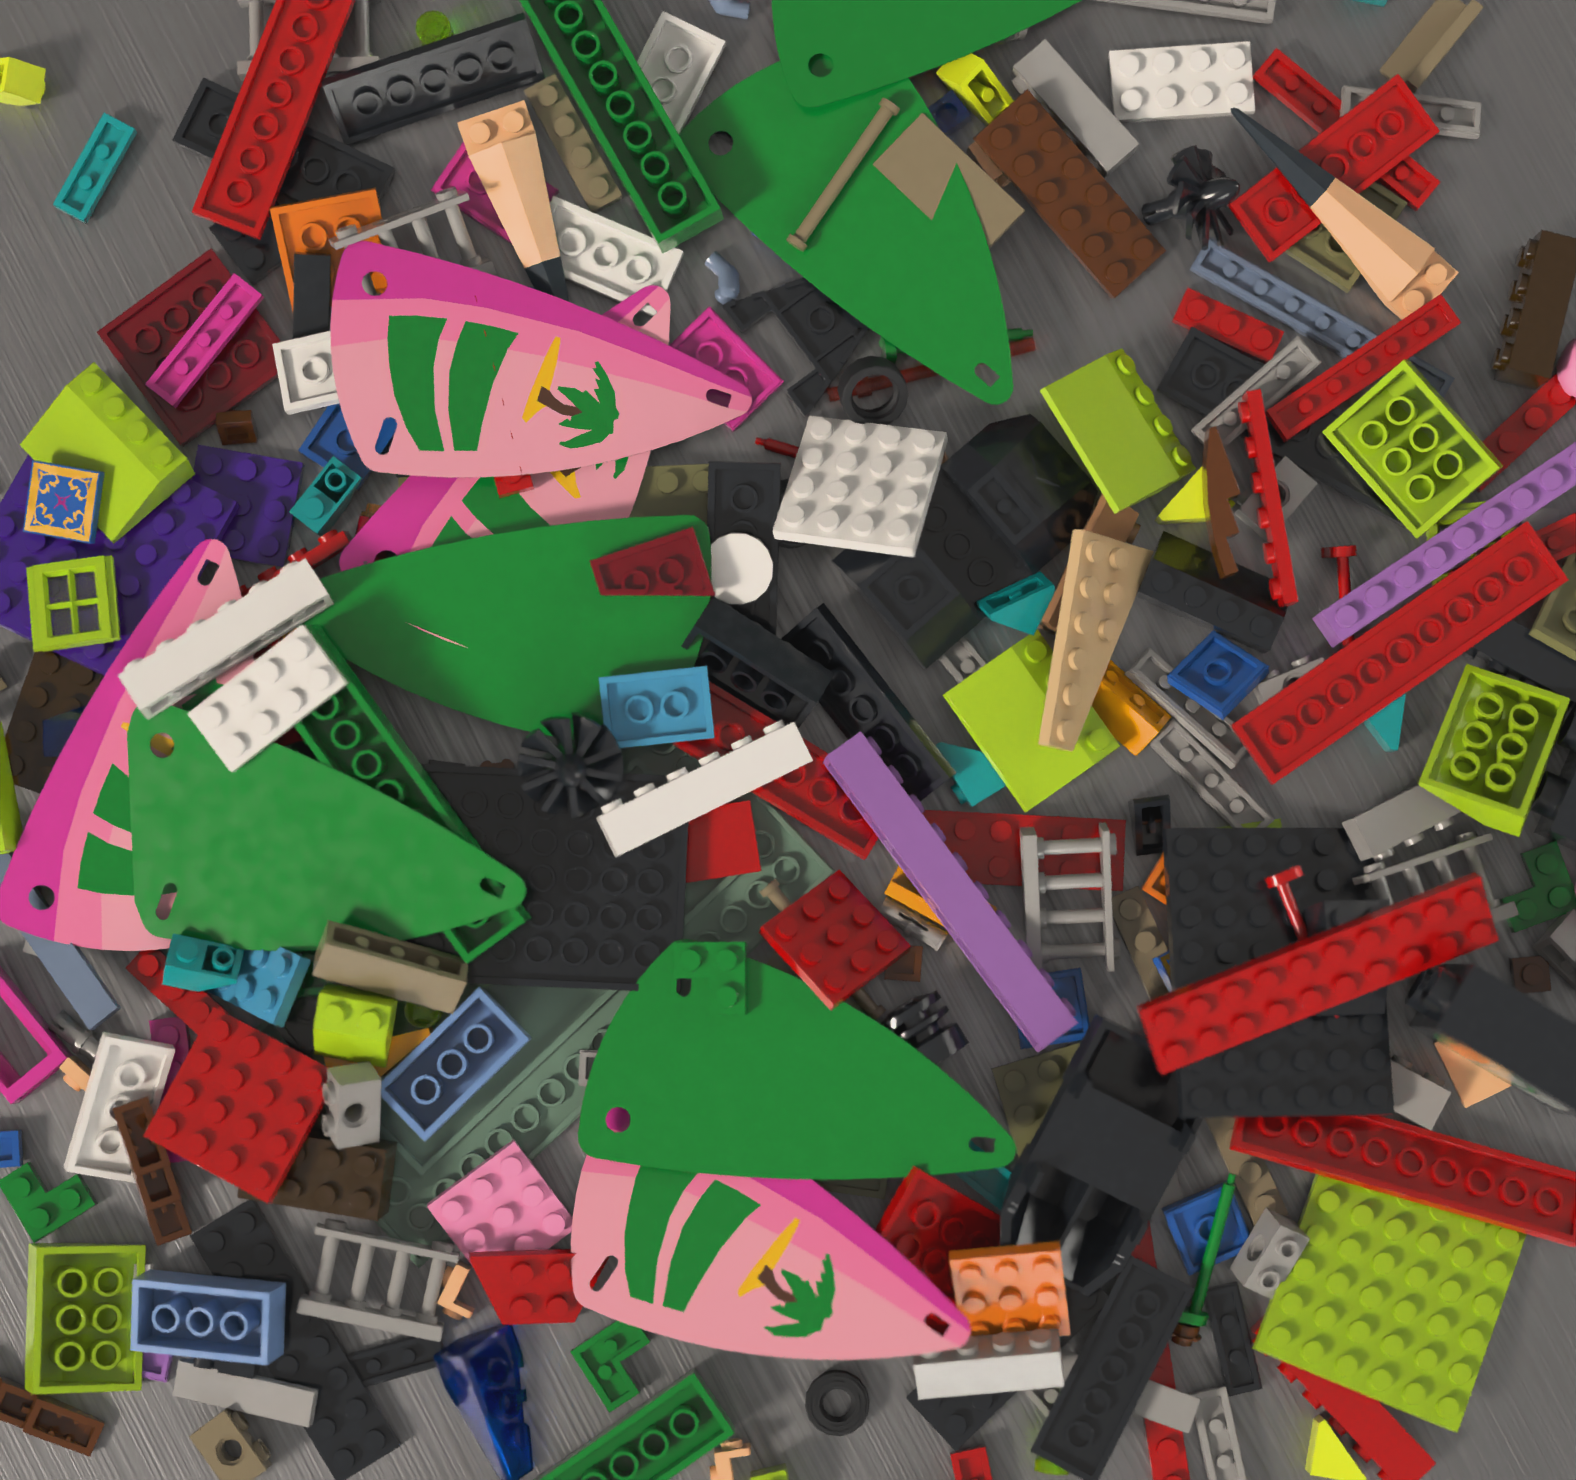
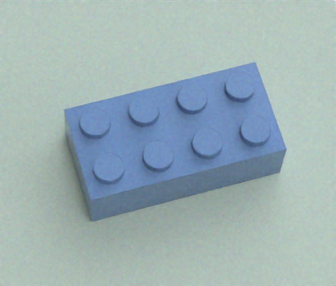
[381,987,532,1142]
[130,1269,286,1365]

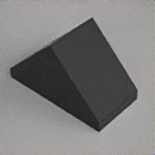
[1128,794,1171,856]

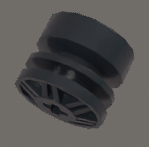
[880,990,969,1065]

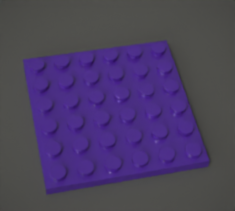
[0,455,240,676]

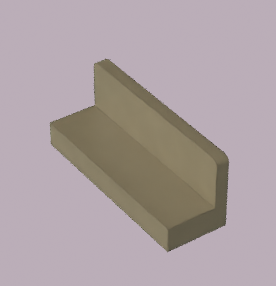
[1380,0,1484,94]

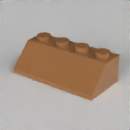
[1038,494,1141,636]

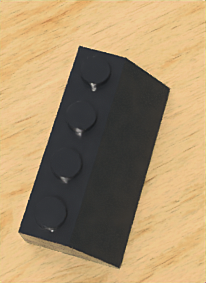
[1136,531,1288,654]
[681,596,834,729]

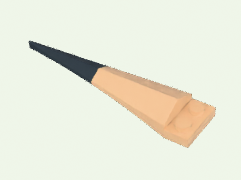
[457,100,569,302]
[1231,107,1459,320]

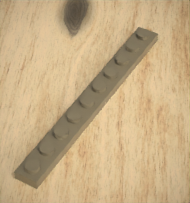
[1112,886,1288,1227]

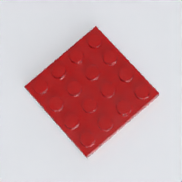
[143,1007,329,1204]
[874,1166,1001,1337]

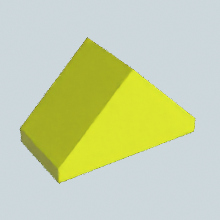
[1305,1415,1367,1480]

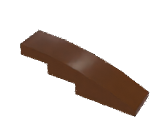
[1202,426,1241,580]
[112,1096,192,1246]
[0,1375,105,1457]

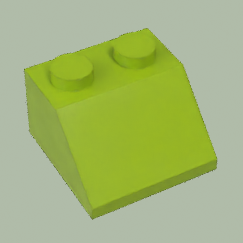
[313,983,398,1068]

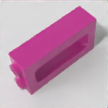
[0,966,74,1104]

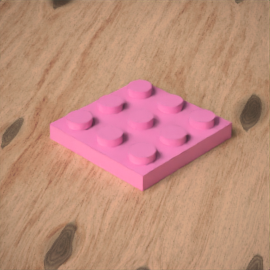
[427,1139,573,1267]

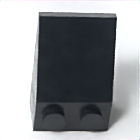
[1304,899,1390,1017]

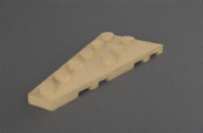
[1038,529,1154,751]

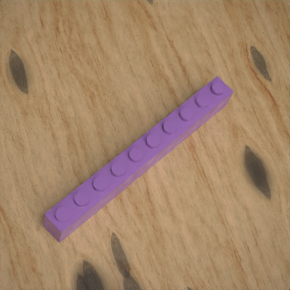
[1312,442,1576,648]
[823,731,1077,1053]

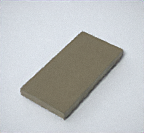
[873,113,1025,249]

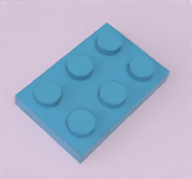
[599,666,715,748]
[208,947,311,1028]

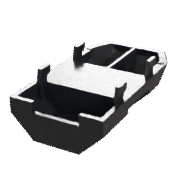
[831,414,1098,669]
[1000,1014,1204,1296]

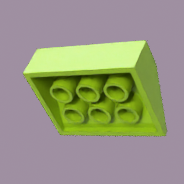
[1040,348,1196,514]
[1322,359,1503,539]
[20,362,195,544]
[943,629,1120,813]
[1418,663,1570,837]
[24,1243,146,1395]

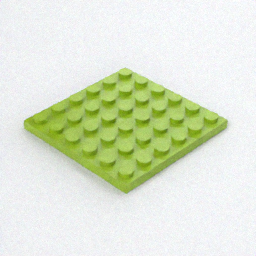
[1252,1174,1527,1432]

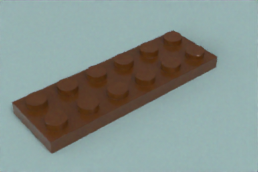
[973,89,1166,299]

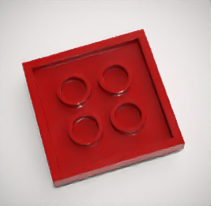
[759,869,911,1010]

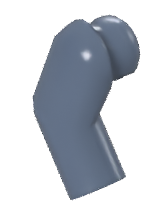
[709,0,751,20]
[705,251,740,304]

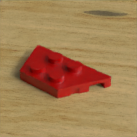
[469,1249,609,1325]

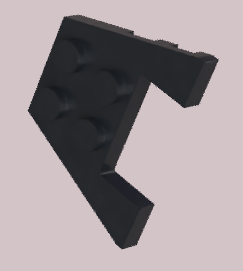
[723,278,870,418]

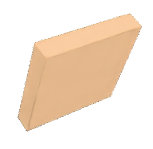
[1433,1041,1511,1108]

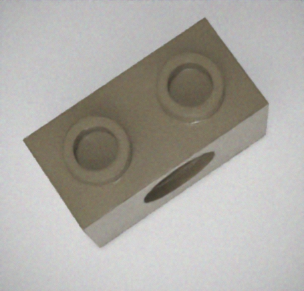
[189,1408,272,1480]

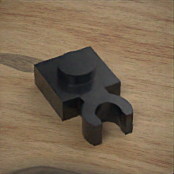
[194,1358,260,1379]

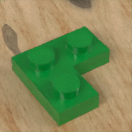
[1499,841,1576,933]
[673,942,747,1015]
[0,1162,98,1243]
[570,1320,651,1413]

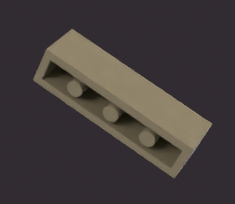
[313,920,468,1014]

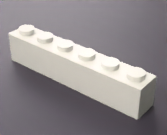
[118,558,334,720]
[596,720,813,857]

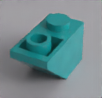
[289,456,362,537]
[935,742,1006,808]
[162,934,244,992]

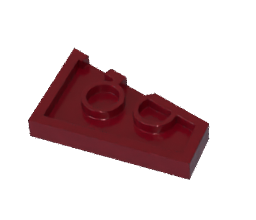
[589,527,716,596]

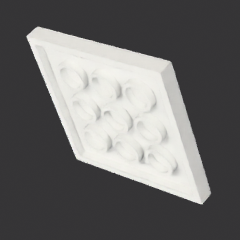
[773,415,948,557]

